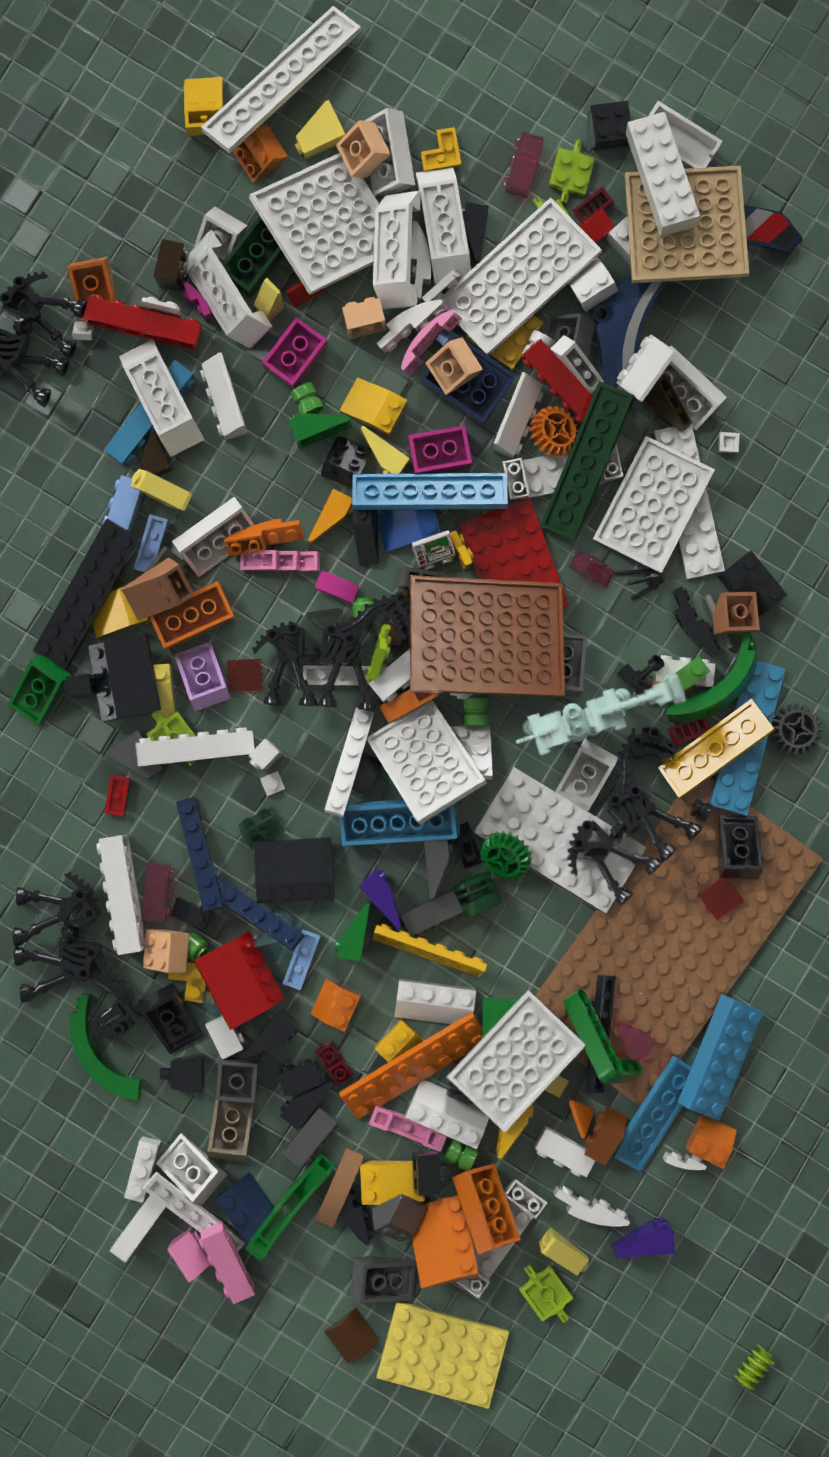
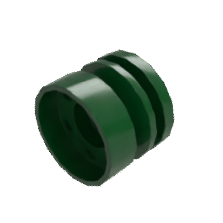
[452,871,503,917]

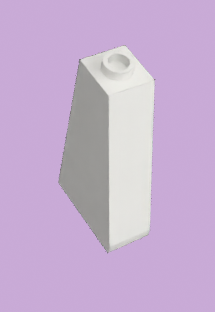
[110,1195,166,1262]

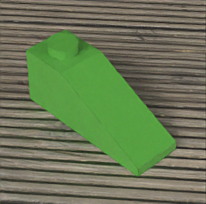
[658,656,711,707]

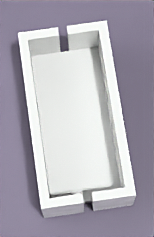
[649,101,723,169]

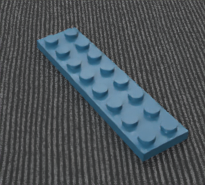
[352,473,508,510]
[710,661,786,816]

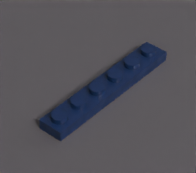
[176,797,223,913]
[215,875,305,952]

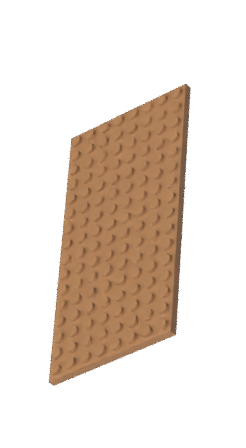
[534,778,823,1106]

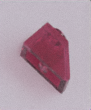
[569,550,615,588]

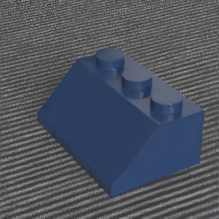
[215,1172,274,1245]

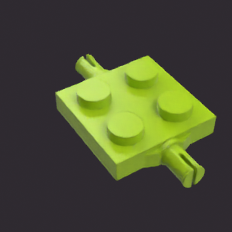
[548,140,595,205]
[366,624,391,682]
[146,711,196,766]
[519,1264,574,1323]

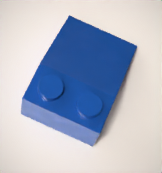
[377,509,441,553]

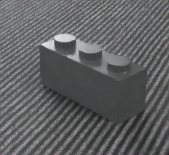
[401,890,463,937]
[282,1105,338,1168]

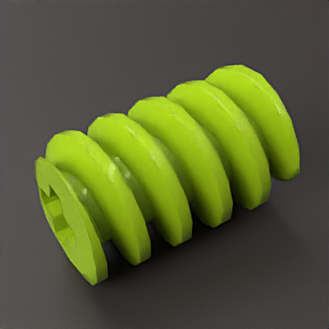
[733,1344,775,1390]

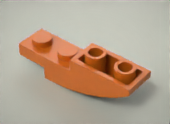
[224,518,304,556]
[379,689,441,723]

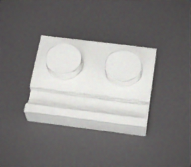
[422,269,460,302]

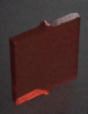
[226,659,263,692]
[698,878,744,920]

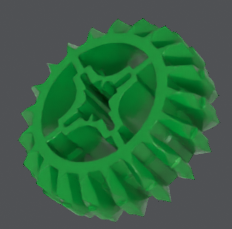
[480,831,532,881]

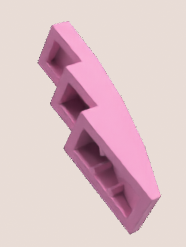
[240,550,320,572]

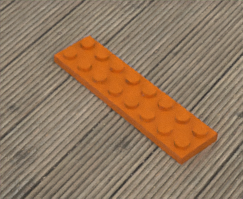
[339,1012,482,1120]

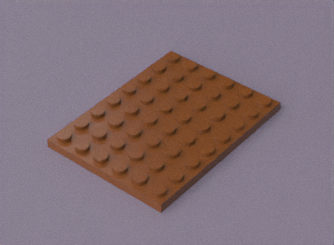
[409,576,565,697]

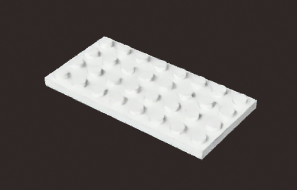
[440,198,602,356]
[474,767,646,913]

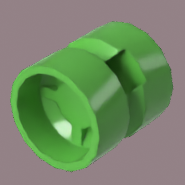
[290,382,324,415]
[463,698,489,726]
[443,1139,478,1172]

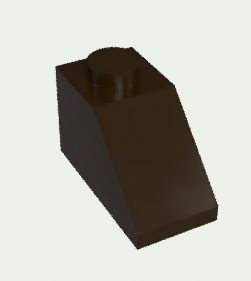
[141,432,172,477]

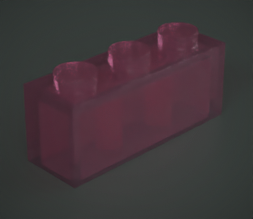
[503,132,544,198]
[141,862,175,923]

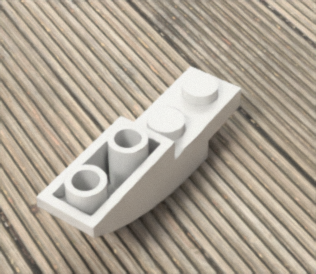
[411,221,431,303]
[377,299,447,353]
[553,1185,630,1226]

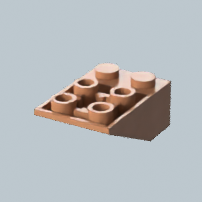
[121,557,195,620]

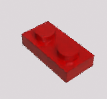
[104,775,131,816]

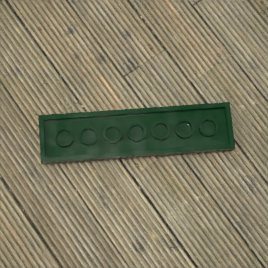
[540,381,635,541]

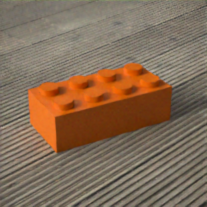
[149,581,236,650]
[452,1163,521,1255]

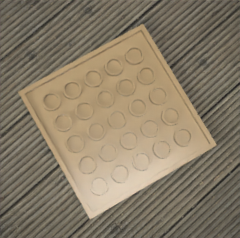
[625,166,749,283]

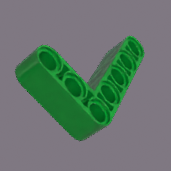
[563,989,643,1084]

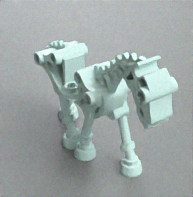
[516,673,686,755]

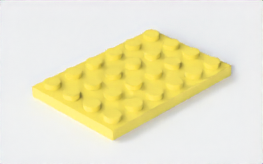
[376,1301,509,1409]

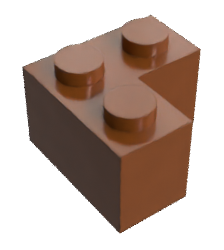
[584,1105,627,1166]

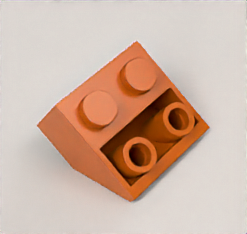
[232,125,288,183]

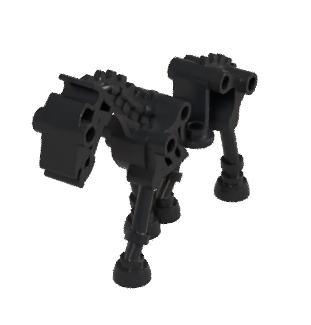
[0,271,87,407]
[252,592,410,711]
[567,727,703,907]
[13,872,141,1038]

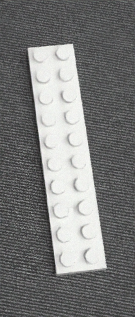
[201,6,361,154]

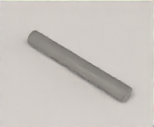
[703,594,734,649]

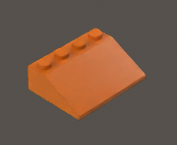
[411,1195,479,1289]

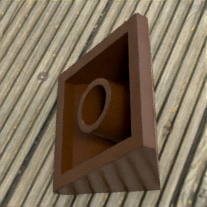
[324,1308,378,1363]

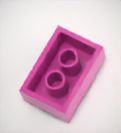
[262,317,328,390]
[408,425,472,474]

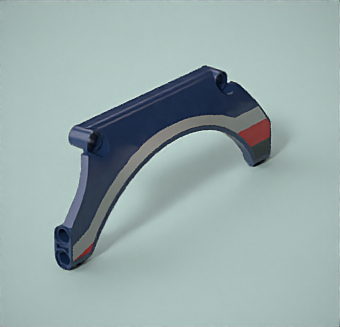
[588,205,803,400]

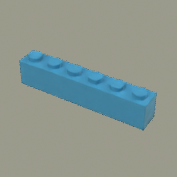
[104,360,195,467]

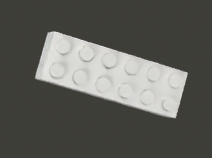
[626,112,700,237]
[97,834,145,955]

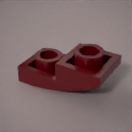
[315,1040,353,1086]

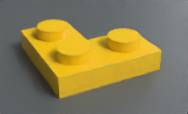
[421,127,461,171]
[450,530,474,570]
[168,961,206,1003]

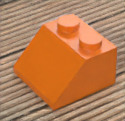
[310,978,361,1032]
[685,1114,737,1169]

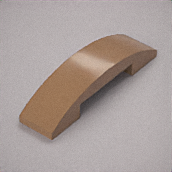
[315,1147,364,1228]

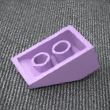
[174,642,231,711]

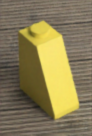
[295,100,345,160]
[130,469,192,511]
[539,1227,589,1276]

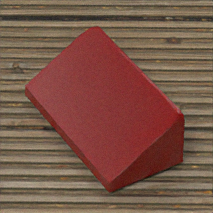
[579,209,614,243]
[286,282,326,308]

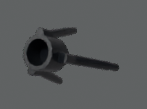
[614,568,664,600]

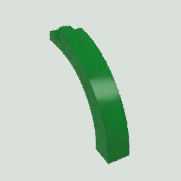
[666,632,758,722]
[69,993,143,1100]
[245,1153,335,1261]

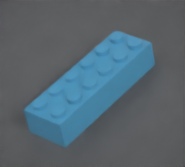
[339,799,460,846]
[678,994,764,1120]

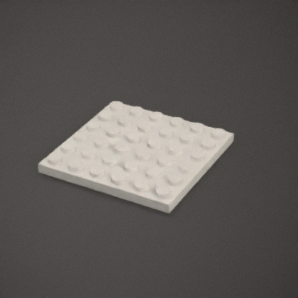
[249,153,379,295]

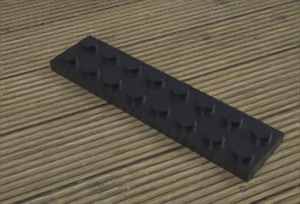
[33,518,141,670]

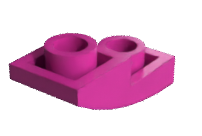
[182,282,213,321]
[314,571,359,604]

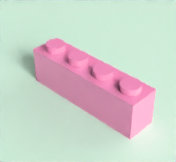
[199,1221,255,1304]

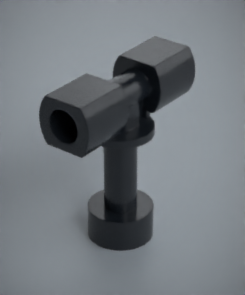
[617,655,665,696]

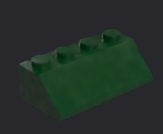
[222,215,284,298]

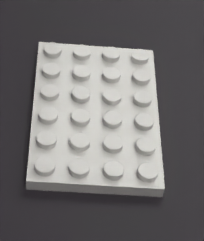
[593,436,715,573]
[367,699,487,825]
[447,990,586,1132]

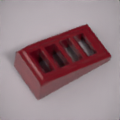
[572,186,614,224]
[667,717,711,746]

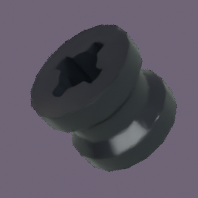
[690,798,712,821]

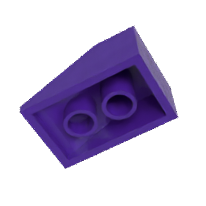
[359,869,401,929]
[611,1218,675,1258]

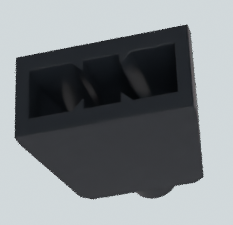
[160,1053,204,1093]

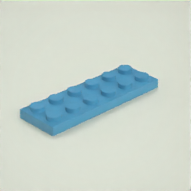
[612,1056,692,1172]

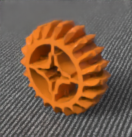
[529,406,579,458]

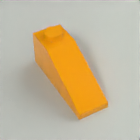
[308,489,353,544]

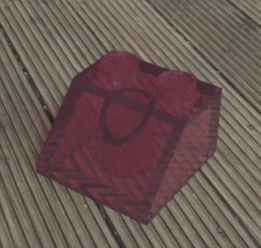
[614,1018,656,1062]

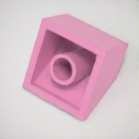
[167,1227,210,1282]

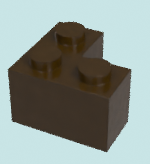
[154,239,189,292]

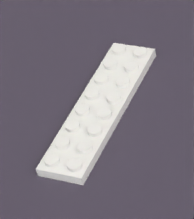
[653,423,725,580]

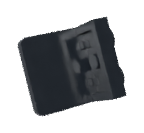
[321,436,372,488]

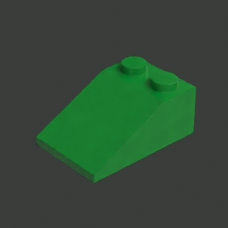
[288,413,352,449]
[7,654,72,726]
[334,900,371,961]

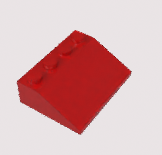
[194,931,285,1030]

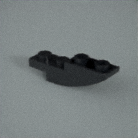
[672,586,720,657]
[341,1188,373,1246]

